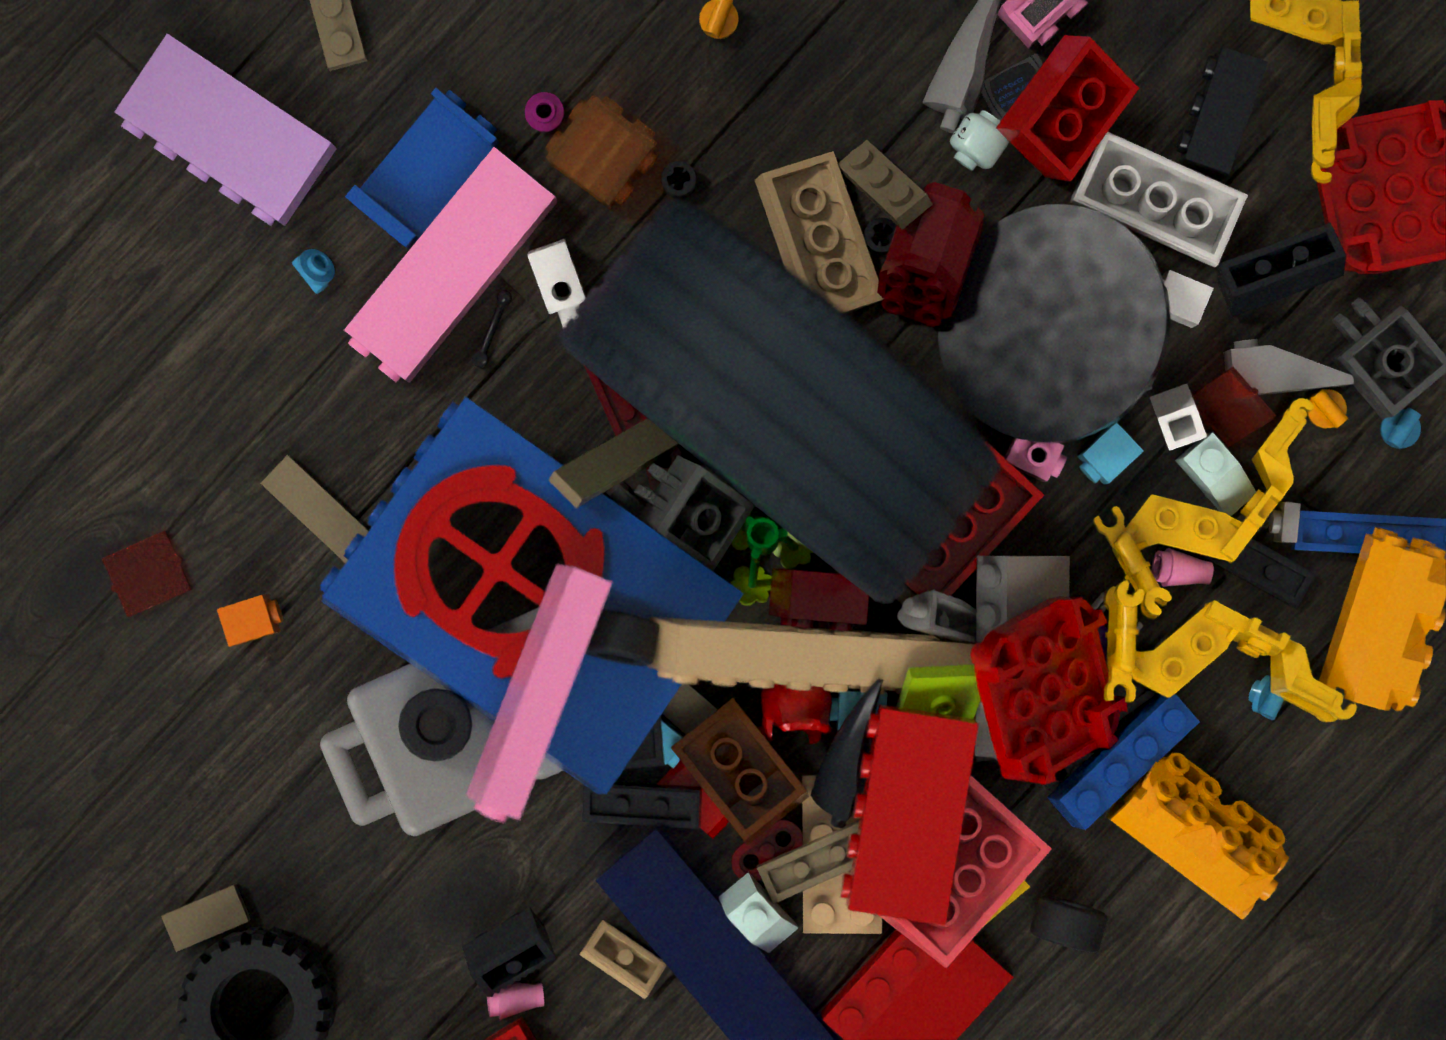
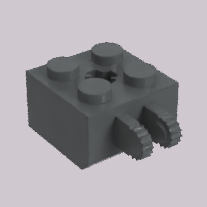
[1332,298,1446,419]
[634,456,755,571]

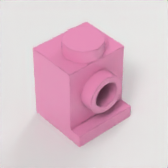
[1004,437,1067,482]

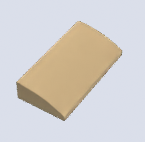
[755,151,883,314]

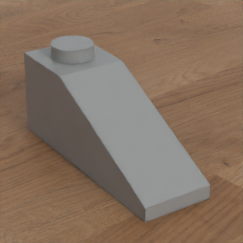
[1223,339,1354,399]

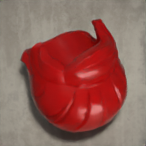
[761,684,832,744]

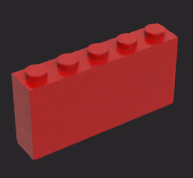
[840,704,979,926]

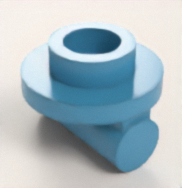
[292,249,335,294]
[1380,407,1421,449]
[1249,675,1284,720]

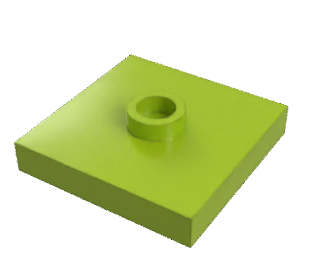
[896,664,981,719]

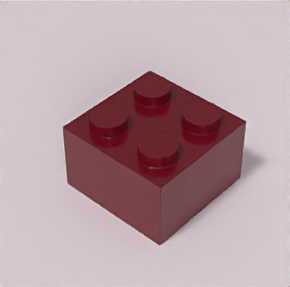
[768,568,869,631]

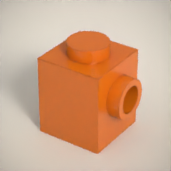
[217,594,283,647]

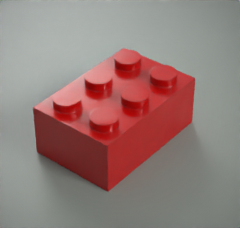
[996,35,1140,182]

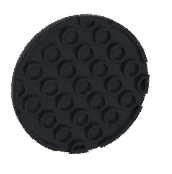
[938,204,1171,444]

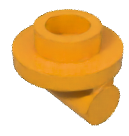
[699,0,738,39]
[1307,388,1348,429]

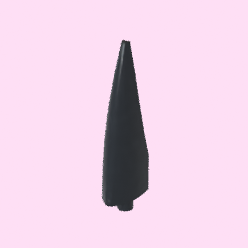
[811,679,883,828]

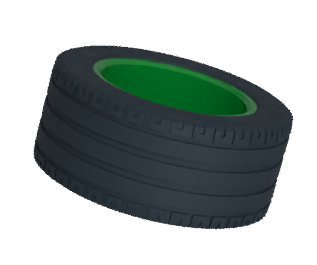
[559,199,1000,604]

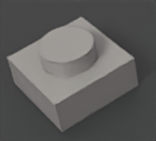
[1268,502,1301,543]

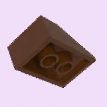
[671,698,809,846]

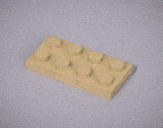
[802,775,882,934]

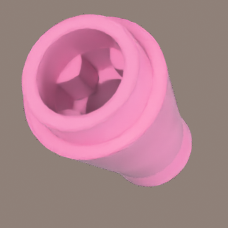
[1152,548,1214,587]
[487,982,544,1020]

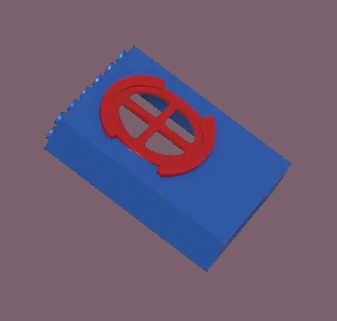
[320,397,744,794]

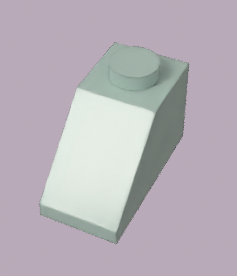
[1175,433,1256,516]
[719,872,799,953]

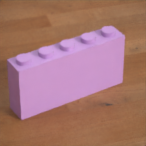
[115,34,337,226]

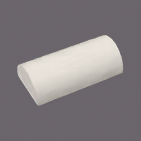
[1070,132,1248,268]

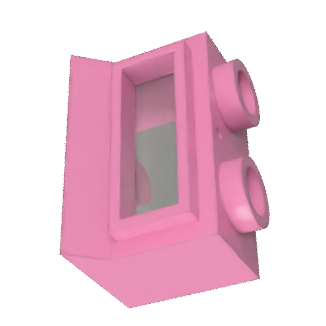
[997,0,1088,49]

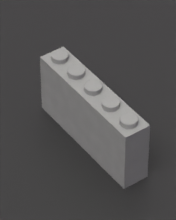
[975,555,1070,758]

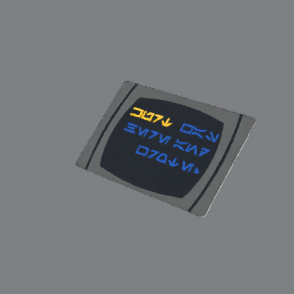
[981,53,1043,121]

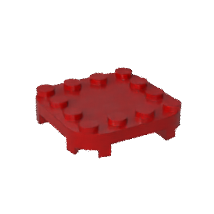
[1317,100,1446,274]
[970,596,1128,784]

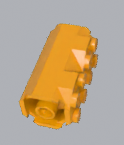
[1319,527,1446,711]
[1106,753,1289,919]

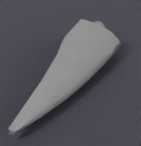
[923,0,1002,133]
[898,590,976,644]

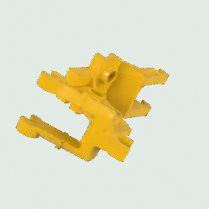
[1250,0,1362,183]
[1093,398,1314,620]
[1103,580,1357,722]

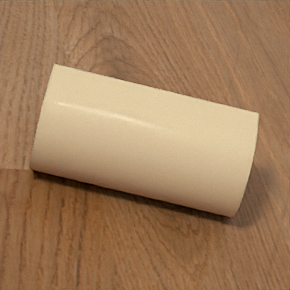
[579,920,668,999]

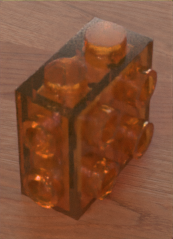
[545,95,658,210]

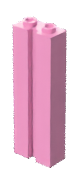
[344,147,558,383]
[466,564,612,823]

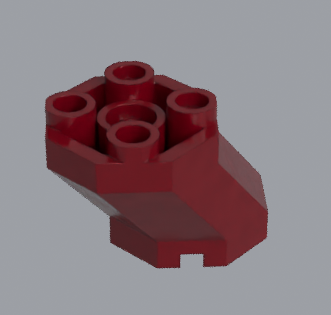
[877,182,985,327]

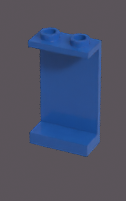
[345,88,500,250]

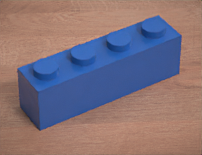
[1047,693,1200,830]

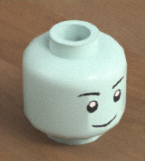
[950,110,1009,171]

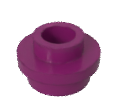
[525,92,564,132]

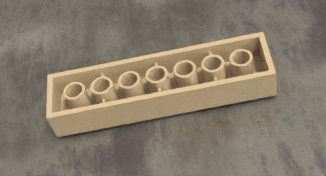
[647,617,974,694]

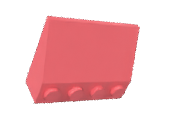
[879,775,1052,968]

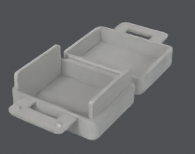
[320,607,563,836]

